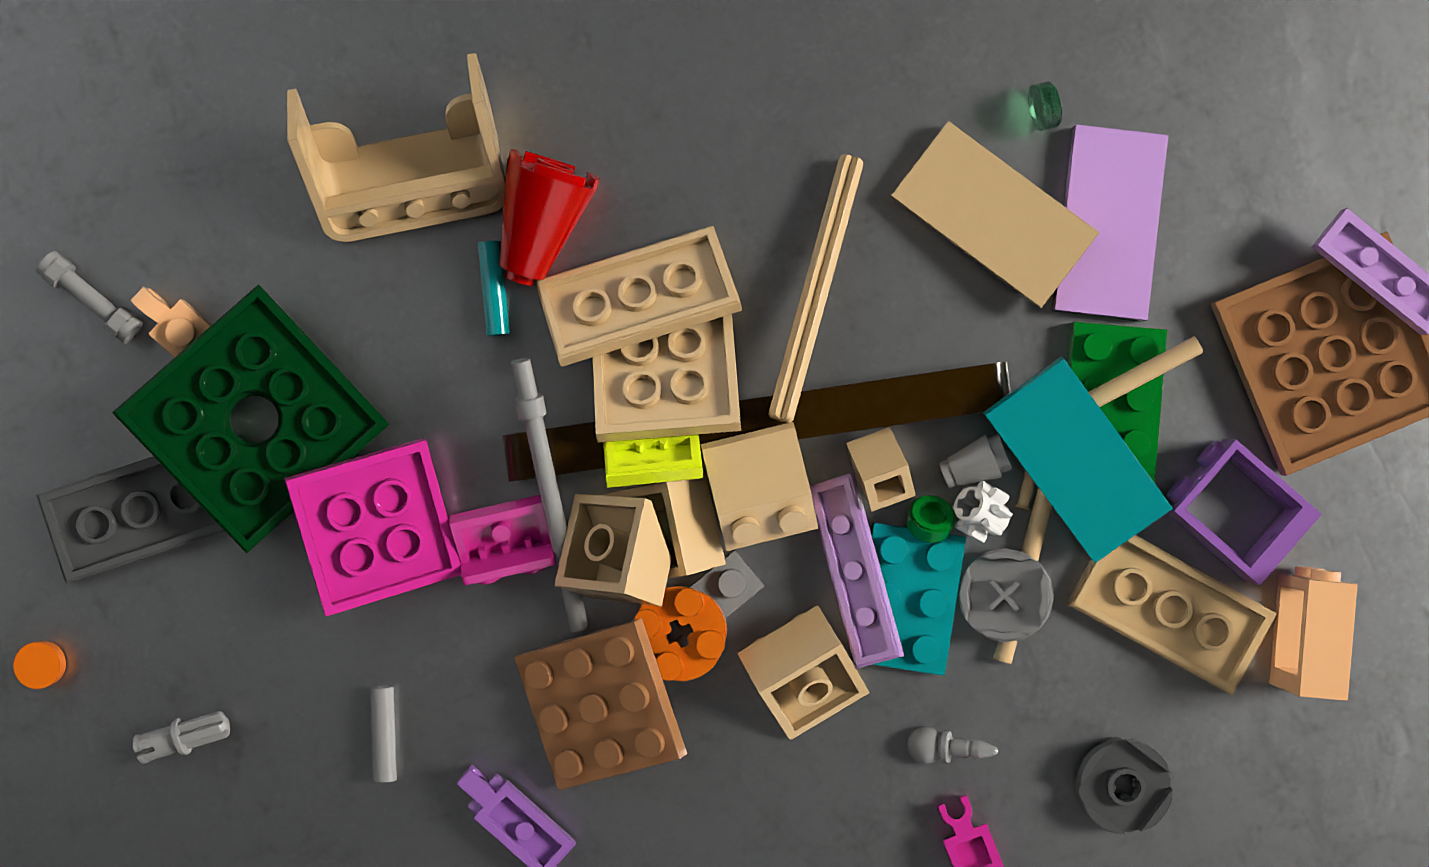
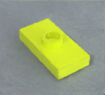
[603,434,703,488]

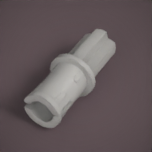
[133,711,230,764]

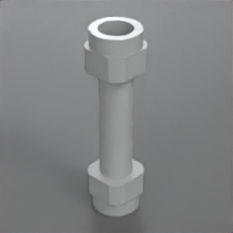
[36,251,143,344]

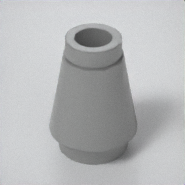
[939,434,1012,489]

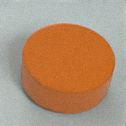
[13,640,66,689]

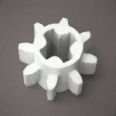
[952,480,1012,543]

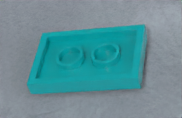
[851,522,966,676]

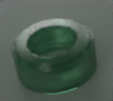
[1028,81,1062,131]

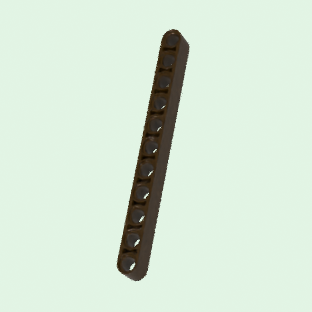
[502,361,1011,482]

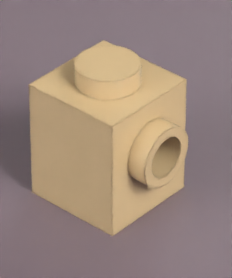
[846,427,916,512]

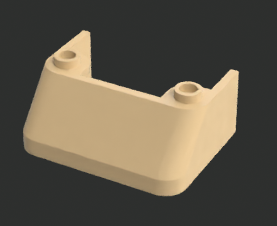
[287,53,506,242]

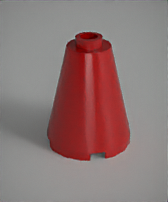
[499,149,600,286]

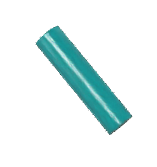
[478,240,510,336]

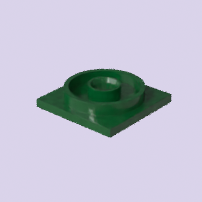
[112,284,390,554]

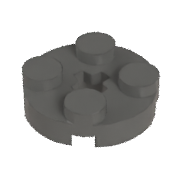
[1075,737,1173,834]

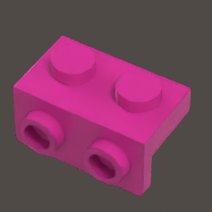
[449,495,556,585]

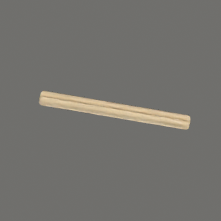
[769,154,864,423]

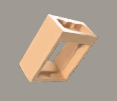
[1269,566,1358,701]

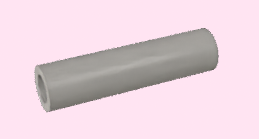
[370,685,397,783]

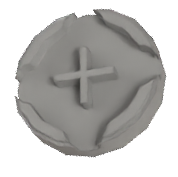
[958,548,1054,643]

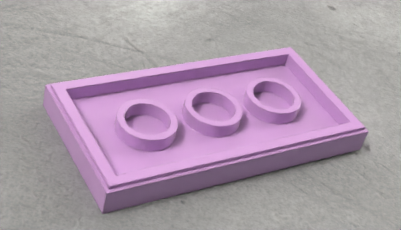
[1052,124,1168,321]

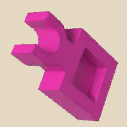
[936,795,1004,867]

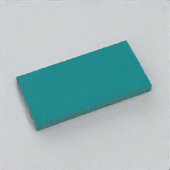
[983,356,1173,563]

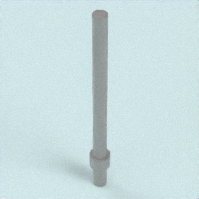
[511,358,589,632]

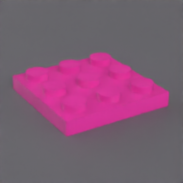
[284,438,461,617]

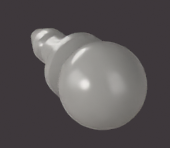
[908,727,998,764]

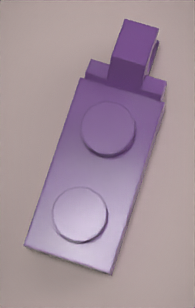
[457,765,576,867]

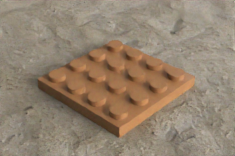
[1210,231,1429,476]

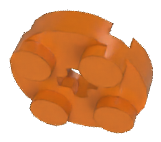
[633,585,727,681]

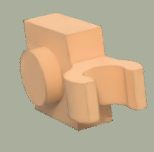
[130,287,212,357]

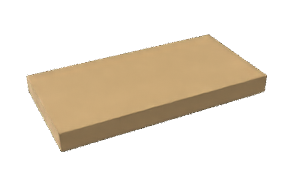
[891,121,1100,309]
[535,226,742,367]
[1066,535,1277,695]

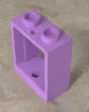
[1167,439,1322,586]

